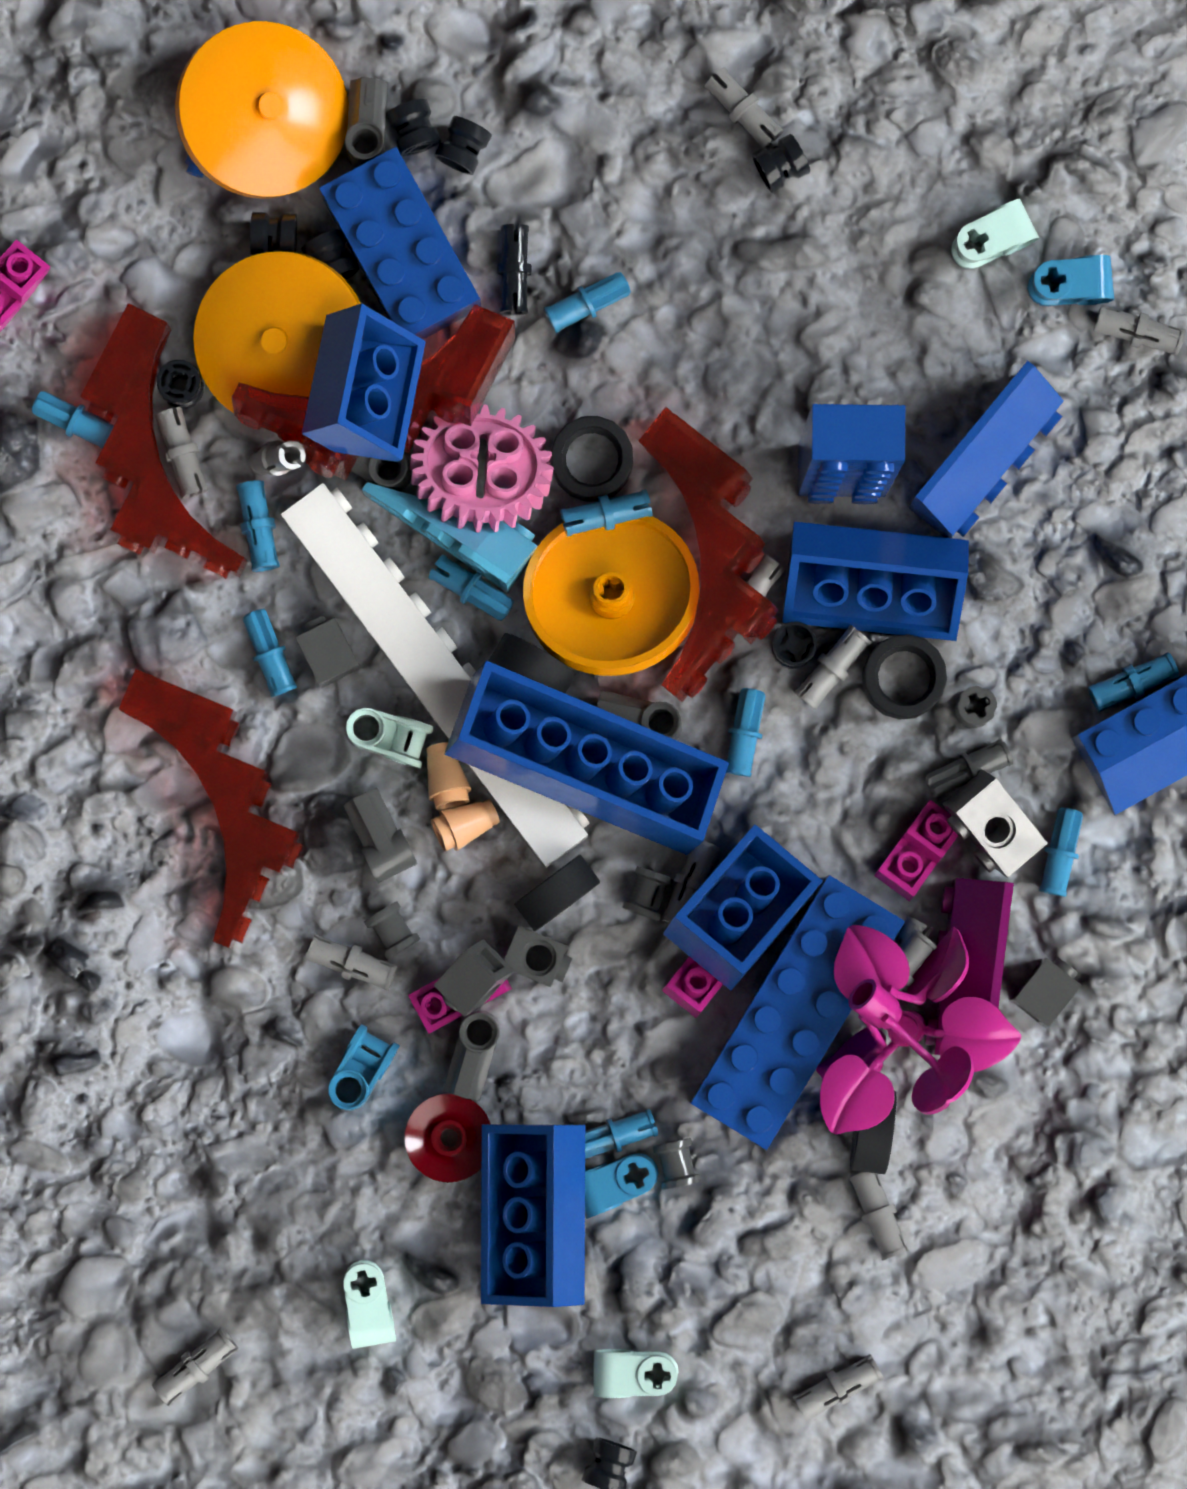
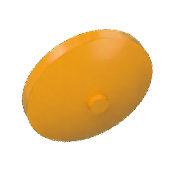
[175,21,349,199]
[193,251,361,428]
[523,516,700,676]

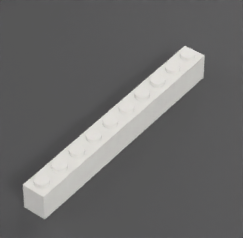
[281,483,590,868]

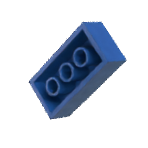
[319,147,482,340]
[481,1124,585,1307]

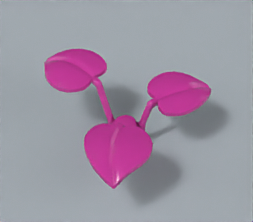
[820,925,1022,1134]
[816,926,974,1115]

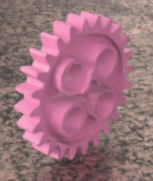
[410,404,554,533]

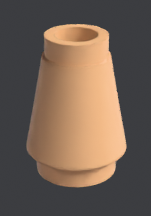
[426,742,472,810]
[431,799,500,851]

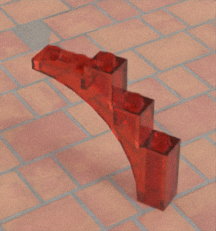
[80,303,248,579]
[232,304,515,480]
[638,407,779,702]
[118,669,303,949]

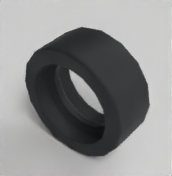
[551,416,633,502]
[488,633,576,693]
[862,634,947,720]
[514,855,600,931]
[850,1090,897,1174]

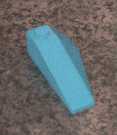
[362,482,537,593]

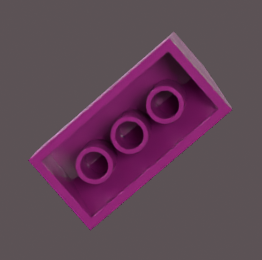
[925,878,1014,1055]

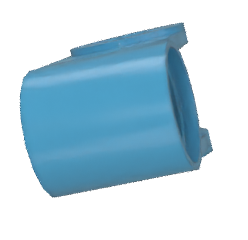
[1027,255,1115,306]
[328,1024,400,1111]
[585,1153,659,1219]

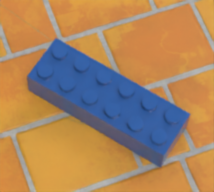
[798,404,906,505]
[444,660,729,855]
[689,875,905,1150]

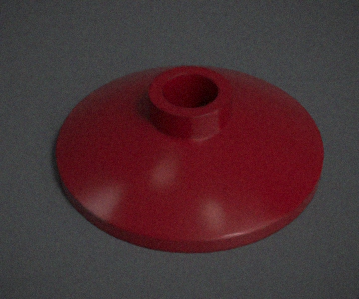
[404,1093,491,1183]

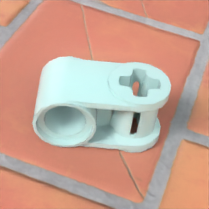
[951,199,1039,269]
[346,708,433,769]
[344,1260,396,1349]
[593,1349,679,1398]

